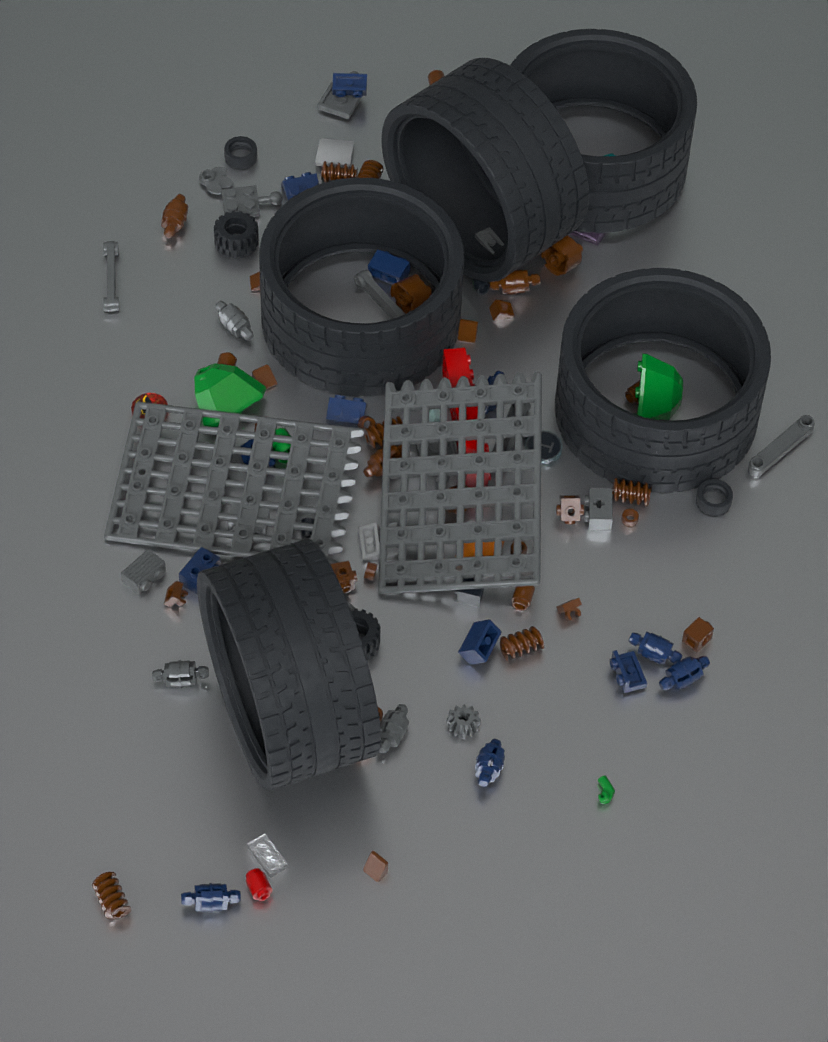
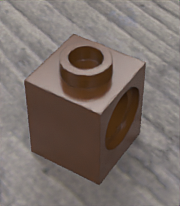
[682,617,714,653]

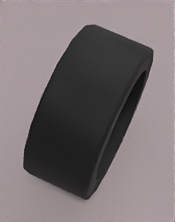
[224,136,257,169]
[696,479,733,516]

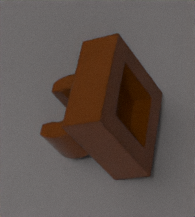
[164,580,188,607]
[556,598,582,621]

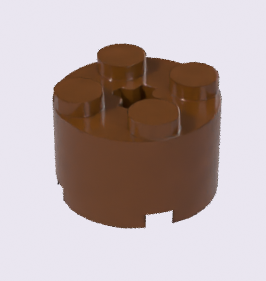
[541,235,583,276]
[391,274,432,314]

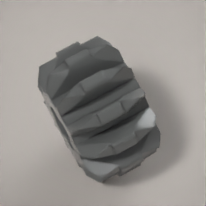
[446,704,481,739]

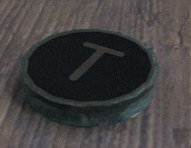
[525,430,562,464]

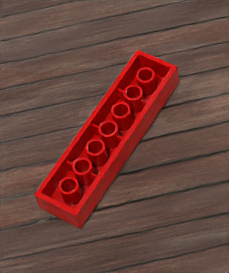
[442,347,491,488]

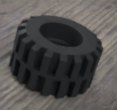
[214,211,259,258]
[351,608,381,660]

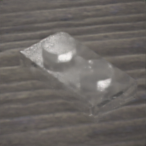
[247,833,288,878]

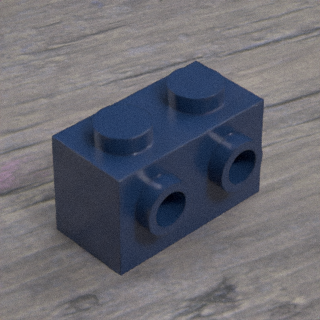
[368,249,410,285]
[179,547,221,595]
[458,619,502,665]

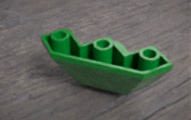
[634,353,683,420]
[194,363,266,428]

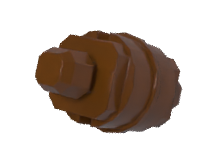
[161,194,188,238]
[490,269,541,295]
[363,445,402,477]

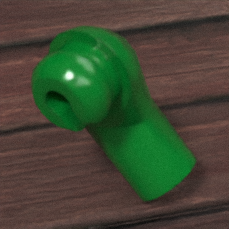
[598,775,615,804]

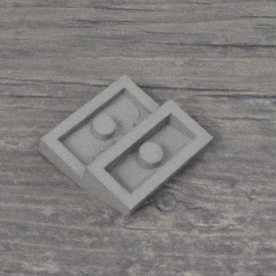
[315,138,354,169]
[358,522,399,561]

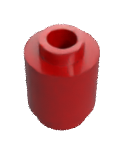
[245,868,272,901]

